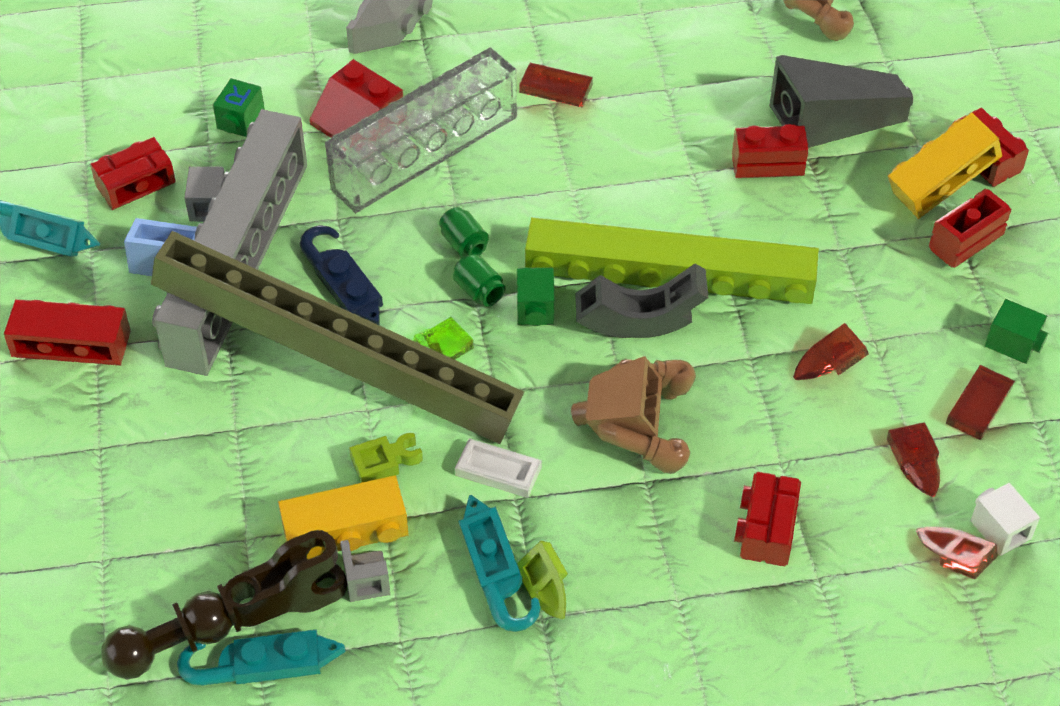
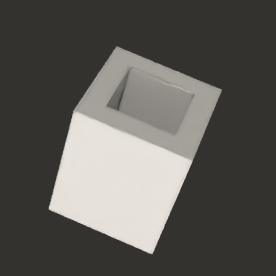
[971,483,1040,556]

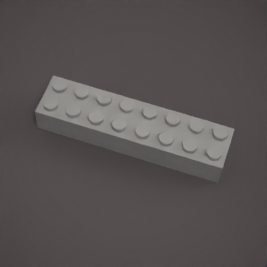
[152,109,307,376]

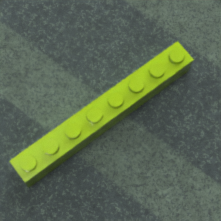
[525,217,819,304]

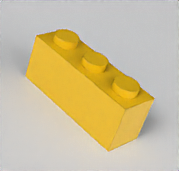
[888,112,1002,219]
[278,475,409,559]

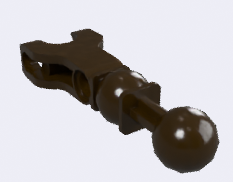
[102,530,347,680]

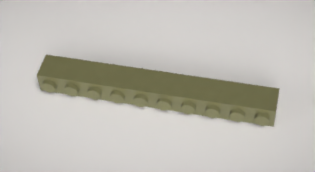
[151,231,524,444]

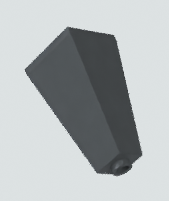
[769,55,913,148]

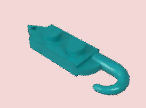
[0,200,100,257]
[458,495,541,632]
[177,629,346,686]

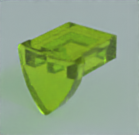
[413,317,474,360]

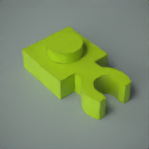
[349,433,423,483]

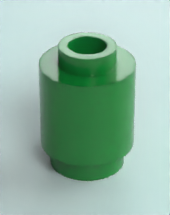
[439,207,489,258]
[453,254,506,307]

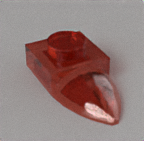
[793,323,869,380]
[887,422,940,497]
[916,526,998,580]

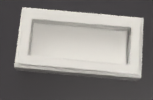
[455,438,542,498]

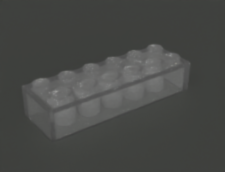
[325,47,517,214]

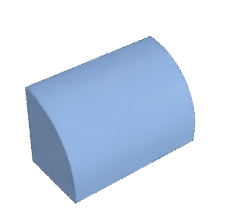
[124,218,197,276]

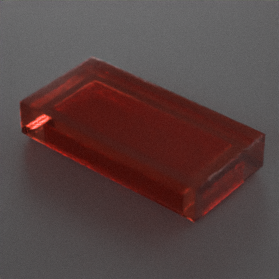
[519,62,593,108]
[946,365,1015,440]

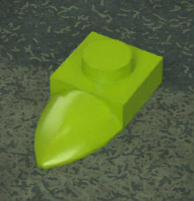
[517,541,568,619]

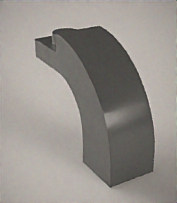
[575,263,708,338]

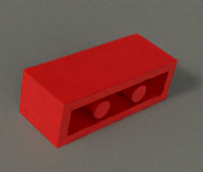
[4,299,131,366]

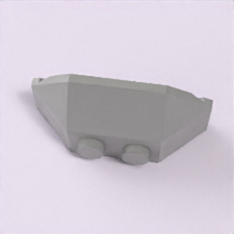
[346,0,433,54]

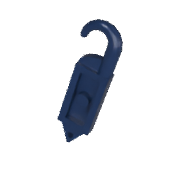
[299,225,383,325]

